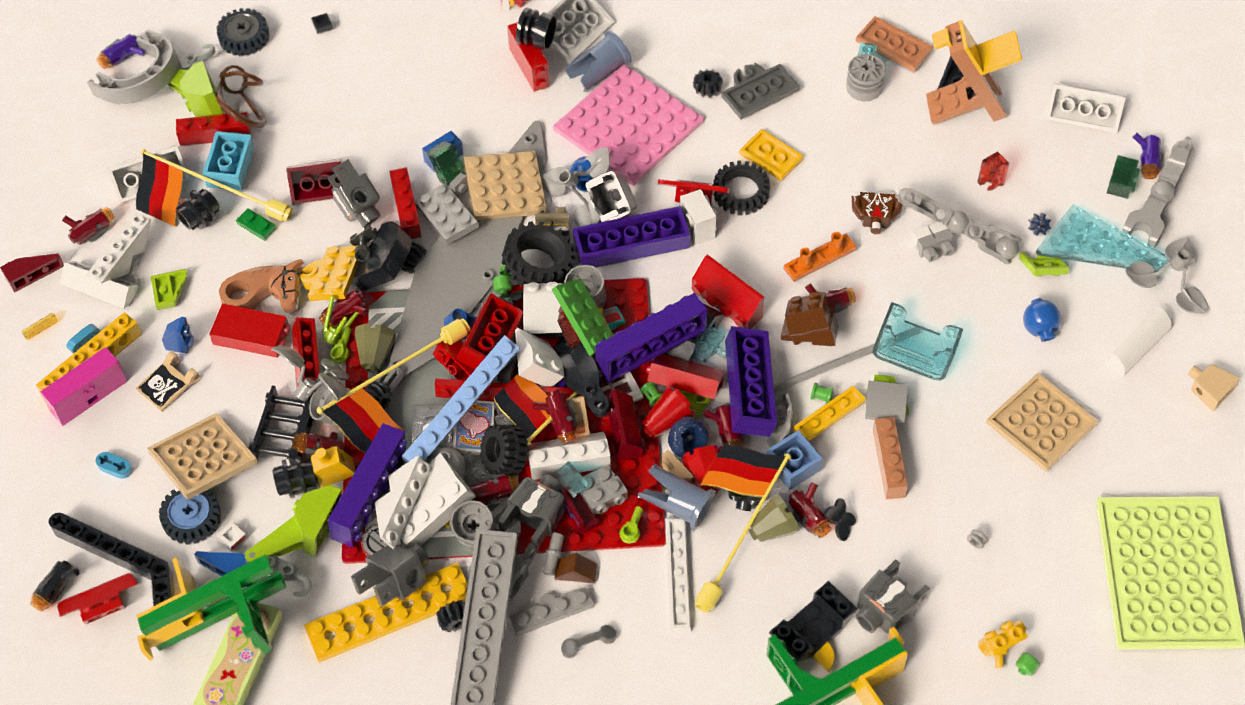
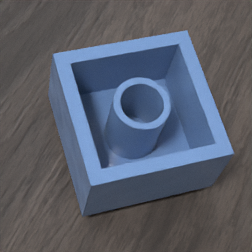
[766,430,823,490]

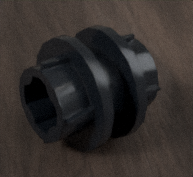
[175,189,220,231]
[272,456,318,499]

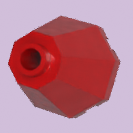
[682,445,722,495]

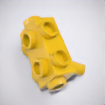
[978,620,1028,668]

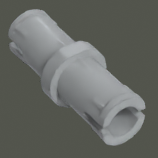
[543,533,565,576]

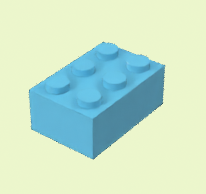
[203,131,255,191]

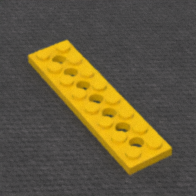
[304,562,468,663]

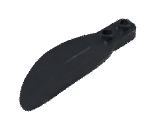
[553,336,611,417]

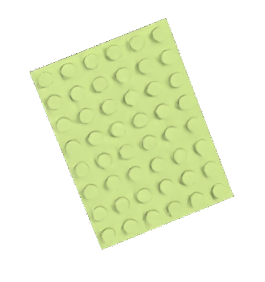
[1096,497,1245,650]

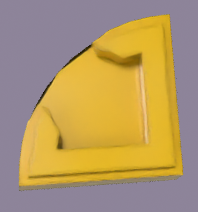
[813,642,834,672]

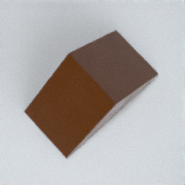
[555,553,598,584]

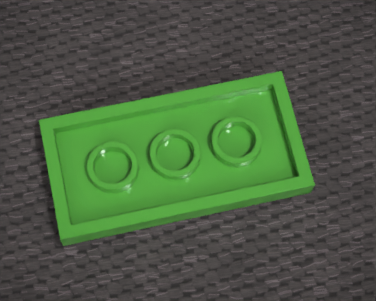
[551,278,614,356]

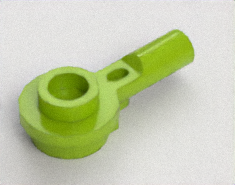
[330,327,352,364]
[620,507,643,543]

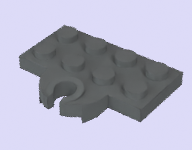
[721,63,800,120]

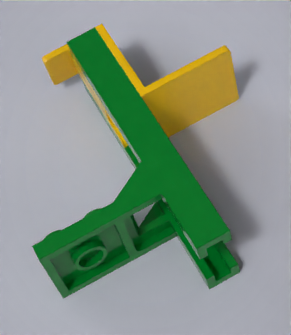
[137,554,287,661]
[766,627,908,705]

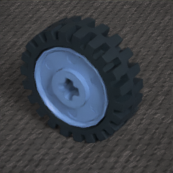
[159,489,221,545]

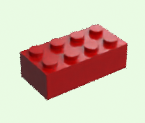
[455,293,523,369]

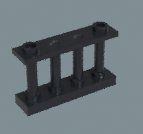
[249,385,314,465]

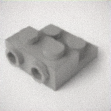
[573,464,628,515]

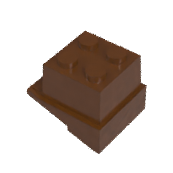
[781,292,839,346]

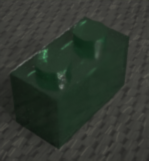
[426,141,466,186]
[1106,155,1140,199]

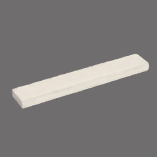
[665,518,691,632]

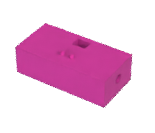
[40,347,127,426]

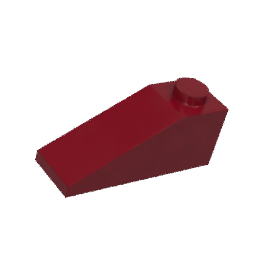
[0,253,64,293]

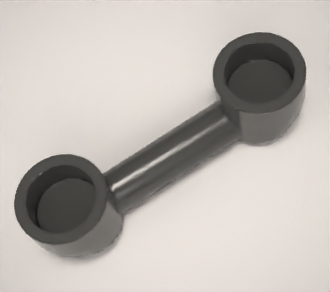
[561,625,617,658]

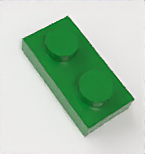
[236,208,277,241]

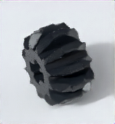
[693,68,723,98]
[401,241,427,274]
[365,381,392,409]
[436,600,466,632]

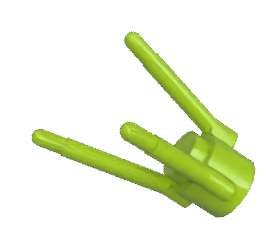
[321,295,359,345]

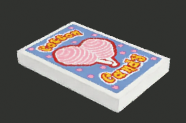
[452,400,495,455]

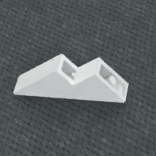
[85,213,151,284]
[375,456,431,549]

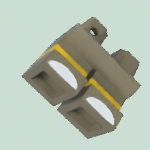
[535,207,570,237]

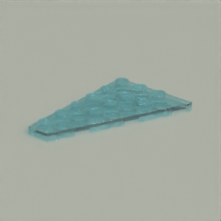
[1035,204,1169,273]

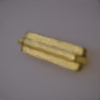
[21,313,58,340]

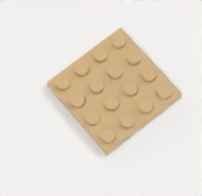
[464,151,547,221]
[986,373,1098,472]
[147,413,258,500]

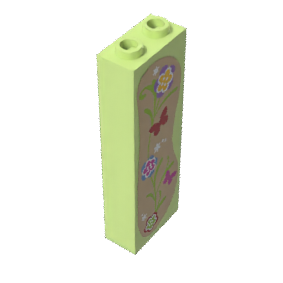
[193,602,283,705]

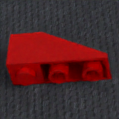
[432,340,475,380]

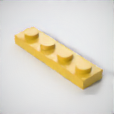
[793,386,866,442]

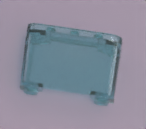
[873,302,963,381]

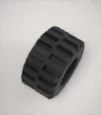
[480,425,529,475]

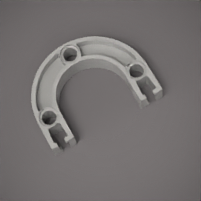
[86,29,179,104]

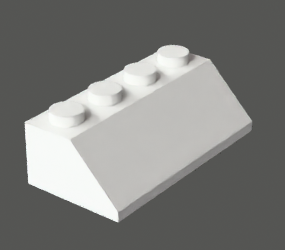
[1046,83,1125,133]
[107,145,190,203]
[528,432,611,480]

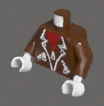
[849,182,907,234]

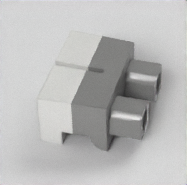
[910,222,954,262]

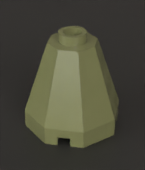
[355,324,396,373]
[748,494,800,542]

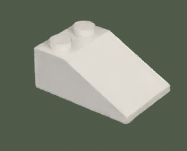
[523,282,563,333]
[515,328,564,387]

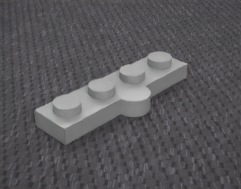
[509,587,594,636]

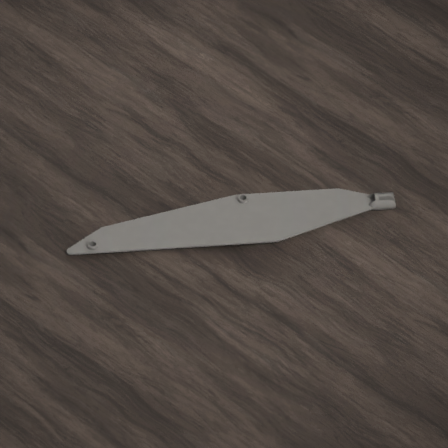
[377,120,546,392]

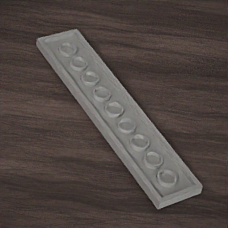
[450,529,518,705]

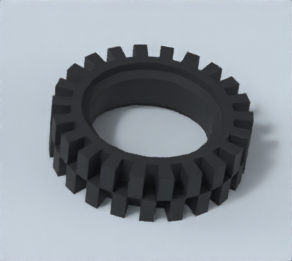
[713,160,770,215]

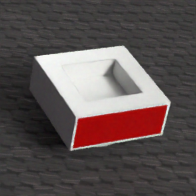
[217,522,247,551]

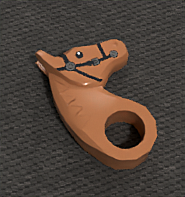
[219,259,304,313]

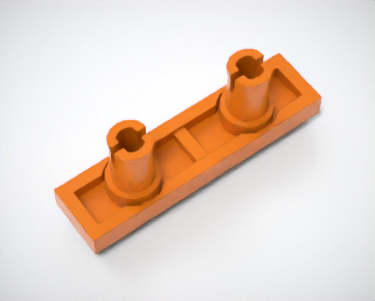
[783,232,856,282]

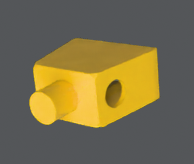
[311,446,356,488]

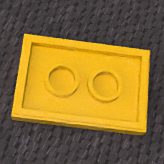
[739,129,804,182]

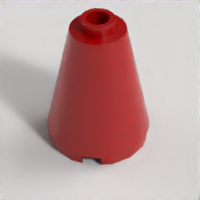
[641,385,696,438]

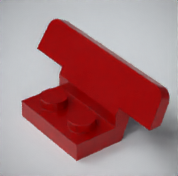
[658,179,730,206]
[57,573,138,625]

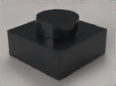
[311,12,333,34]

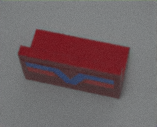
[561,491,599,535]

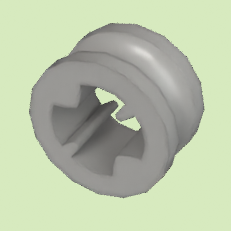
[967,529,988,549]

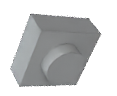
[449,173,468,198]

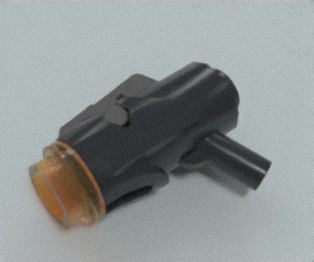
[29,560,80,612]

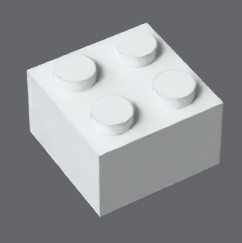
[680,189,718,245]

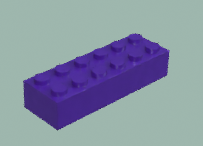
[573,206,690,268]
[595,293,707,383]
[725,326,777,437]
[328,423,407,548]

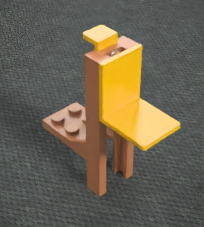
[926,20,1022,125]

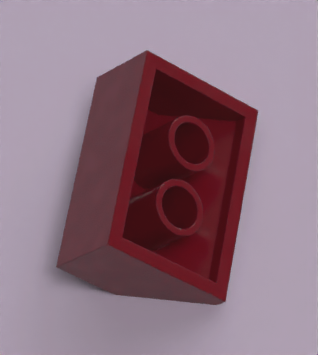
[286,159,342,205]
[608,389,645,460]

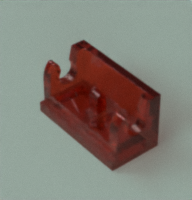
[977,151,1009,191]

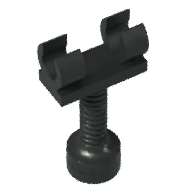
[350,223,377,262]

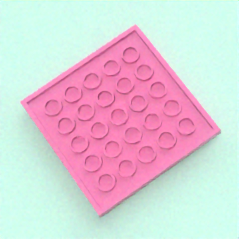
[553,64,704,186]

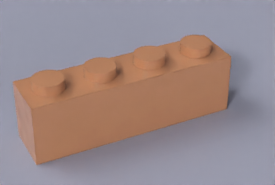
[873,417,908,499]

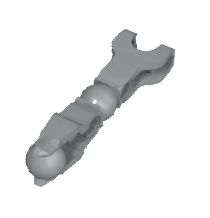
[1121,137,1195,248]
[898,188,1022,264]

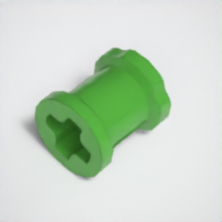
[641,382,662,407]
[810,383,834,404]

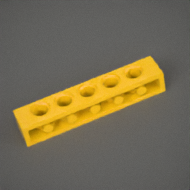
[36,312,142,398]

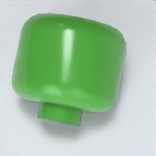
[493,275,512,295]
[1016,652,1040,676]

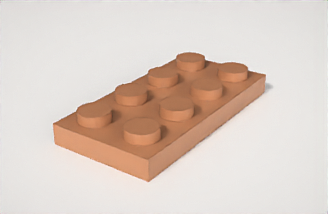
[855,16,934,72]

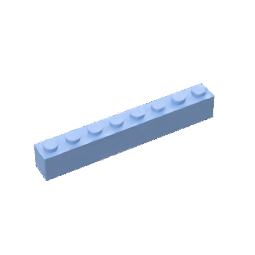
[402,335,519,463]

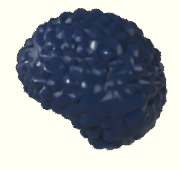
[668,417,710,458]

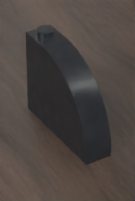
[352,221,412,291]

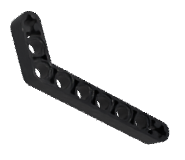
[48,512,175,607]

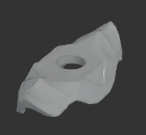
[766,393,793,447]

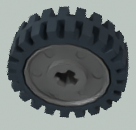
[216,8,269,56]

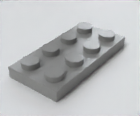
[414,183,479,245]

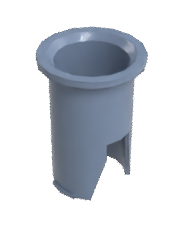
[565,30,632,92]
[638,464,715,531]

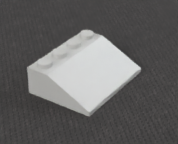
[548,0,615,64]
[400,453,476,547]

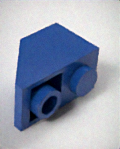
[162,317,194,353]

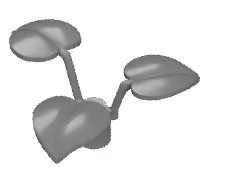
[540,147,610,227]
[1125,237,1208,314]
[271,346,349,401]

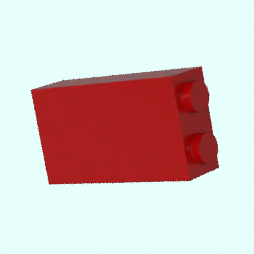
[507,22,550,92]
[209,303,291,358]
[646,354,726,399]

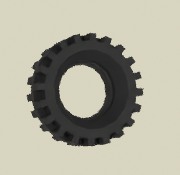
[501,221,576,287]

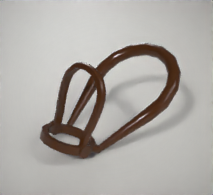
[216,65,266,128]

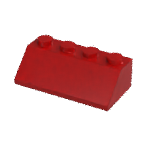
[691,254,764,329]

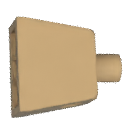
[1188,364,1240,412]

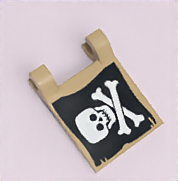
[136,351,201,412]

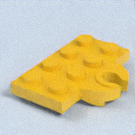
[300,245,360,301]

